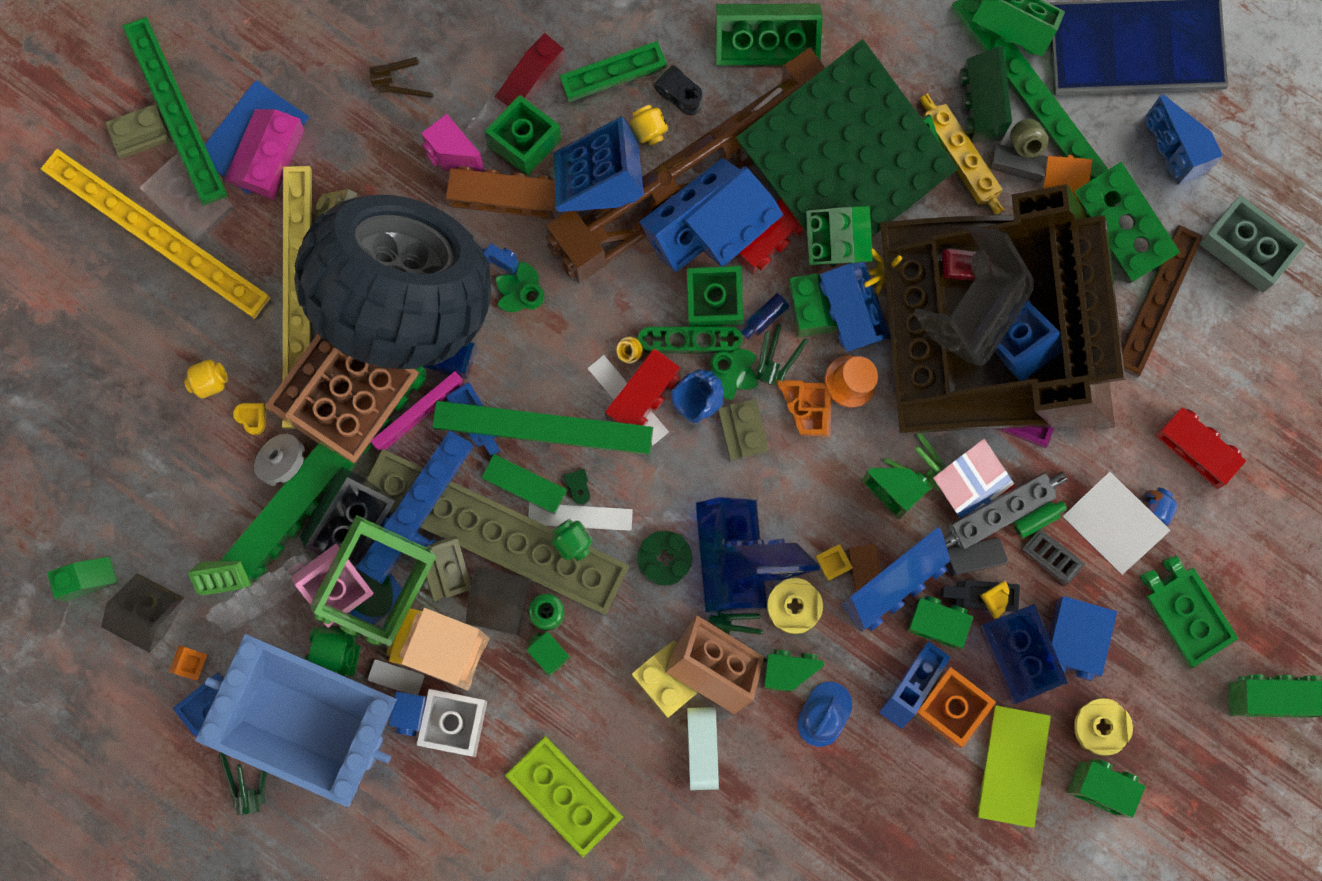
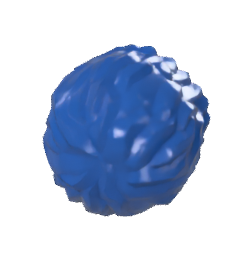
[670,369,724,424]

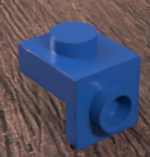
[482,243,519,275]

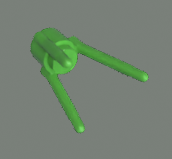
[884,433,948,491]

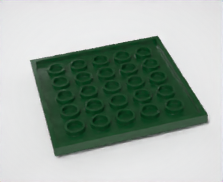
[734,39,959,267]

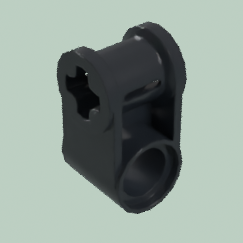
[653,65,702,115]

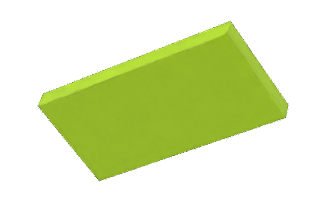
[977,705,1051,828]
[505,736,623,857]

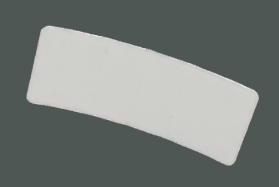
[368,660,424,695]

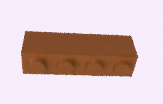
[446,166,556,219]

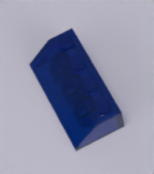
[696,497,767,613]

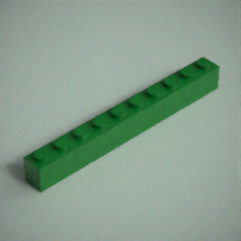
[220,366,427,584]

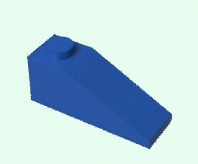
[879,641,951,729]

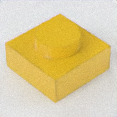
[815,544,853,582]

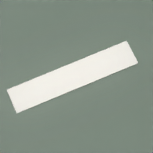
[587,355,669,446]
[528,503,633,531]

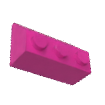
[224,109,305,200]

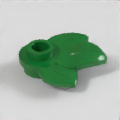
[496,262,545,313]
[710,349,758,400]

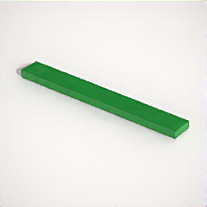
[122,17,228,206]
[432,401,654,455]

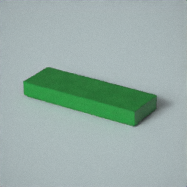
[482,454,567,515]

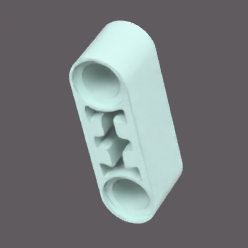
[687,707,719,791]

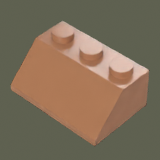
[666,615,765,714]

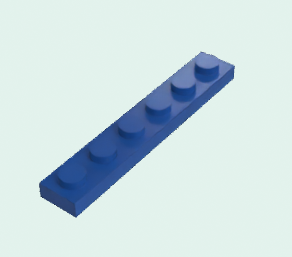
[357,430,474,584]

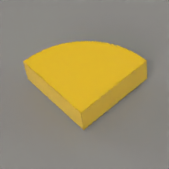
[980,581,1009,619]

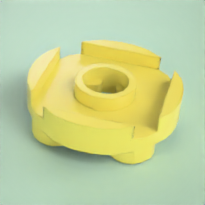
[767,578,823,634]
[1074,699,1133,756]

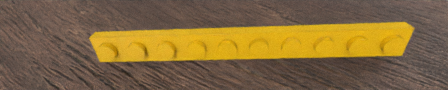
[41,149,271,320]

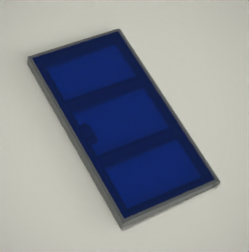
[1050,0,1228,95]

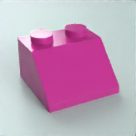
[421,114,484,172]

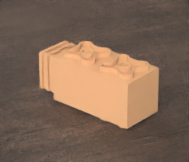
[400,608,489,691]

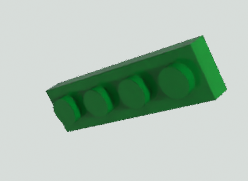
[559,41,667,102]

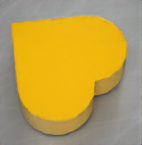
[233,403,266,436]

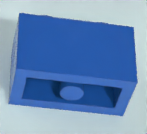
[389,691,427,737]

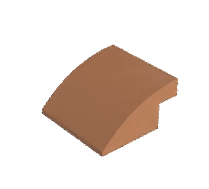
[265,334,419,464]

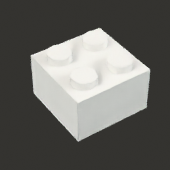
[417,689,487,757]

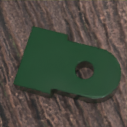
[564,469,590,505]

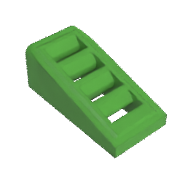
[189,561,251,595]

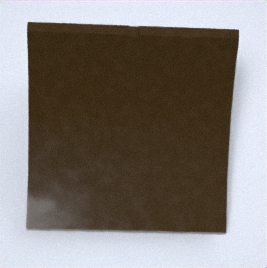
[880,184,1126,435]

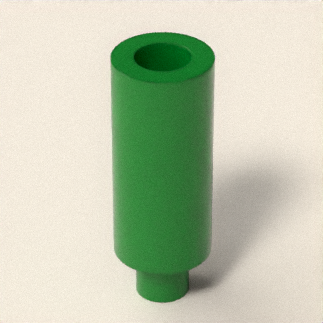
[1012,500,1067,539]

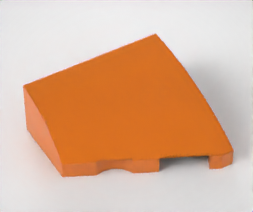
[778,380,832,438]

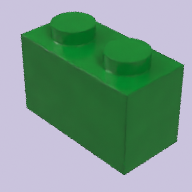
[906,596,973,650]

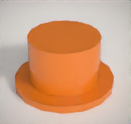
[824,355,878,408]

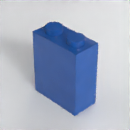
[1042,596,1118,681]

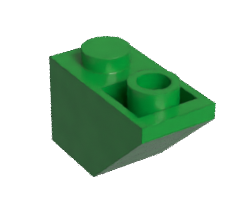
[763,650,824,692]

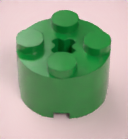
[304,624,361,677]

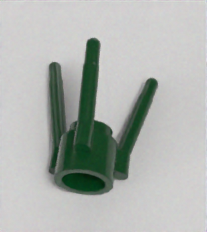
[755,324,808,386]
[709,612,766,662]
[219,752,267,815]

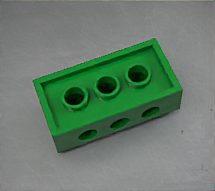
[1073,161,1180,283]

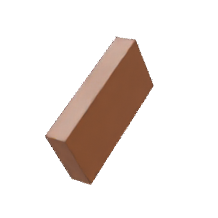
[848,543,881,593]

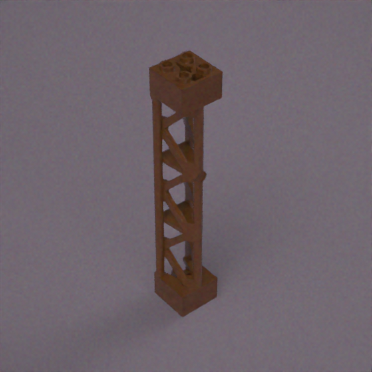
[546,48,825,283]

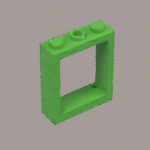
[310,515,437,646]

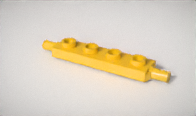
[919,93,1005,215]

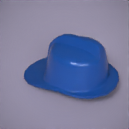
[797,682,853,747]

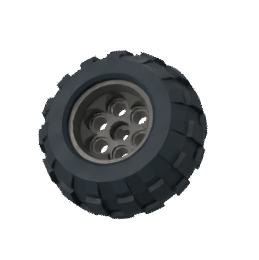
[294,195,491,369]

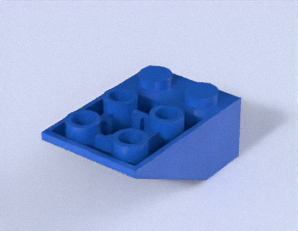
[1146,94,1223,185]

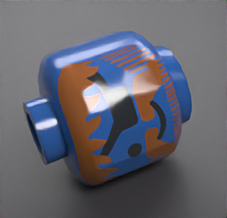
[1141,487,1178,526]

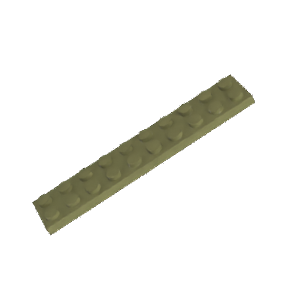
[367,449,630,616]

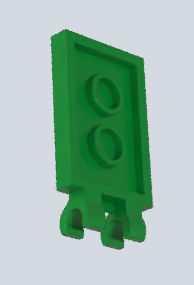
[1139,555,1239,668]

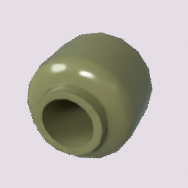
[1010,119,1048,158]

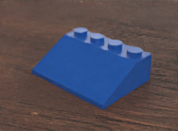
[554,116,644,212]
[841,527,951,632]

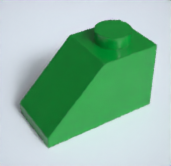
[47,557,118,602]

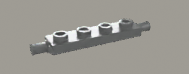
[944,471,1068,549]

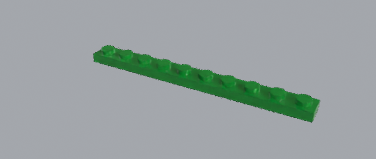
[951,0,1119,207]

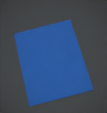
[205,80,310,194]

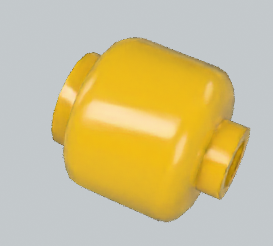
[630,105,668,146]
[184,359,228,399]

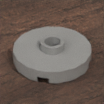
[254,434,305,486]

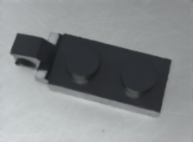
[941,580,1020,613]

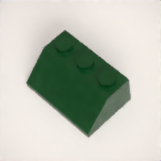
[959,46,1012,143]

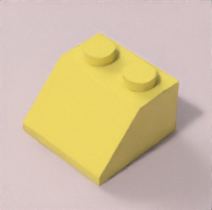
[632,640,698,719]

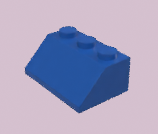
[683,166,783,267]
[820,262,891,352]

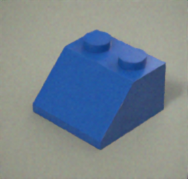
[982,299,1063,381]

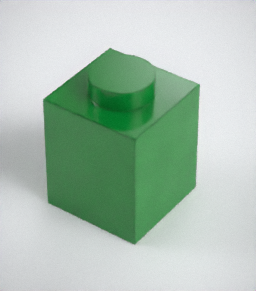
[527,631,571,676]

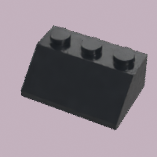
[300,467,395,567]

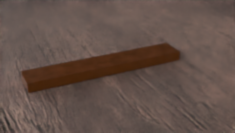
[1122,225,1203,377]

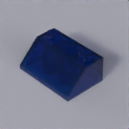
[716,539,820,584]
[979,604,1068,705]

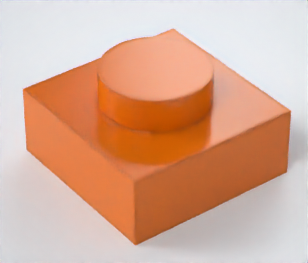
[169,645,208,681]

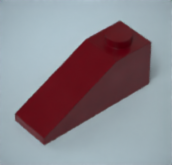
[493,33,566,109]

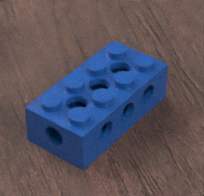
[639,158,740,273]

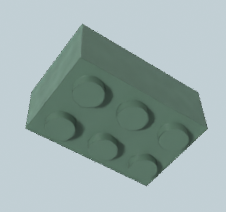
[1200,195,1305,293]

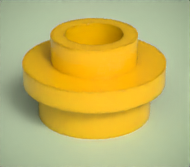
[616,336,643,364]

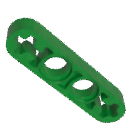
[638,327,743,354]

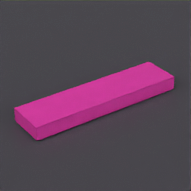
[371,371,464,453]

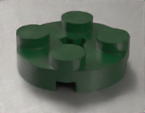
[637,531,692,587]

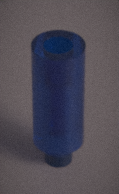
[741,293,790,339]

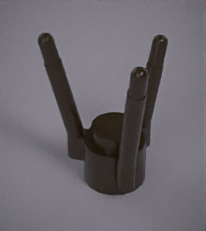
[370,57,434,98]

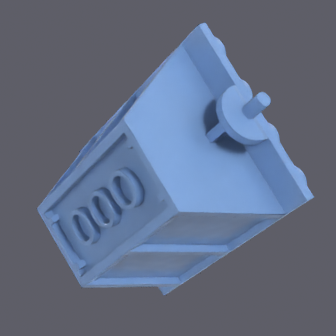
[195,634,397,808]

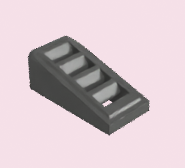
[1022,529,1085,586]

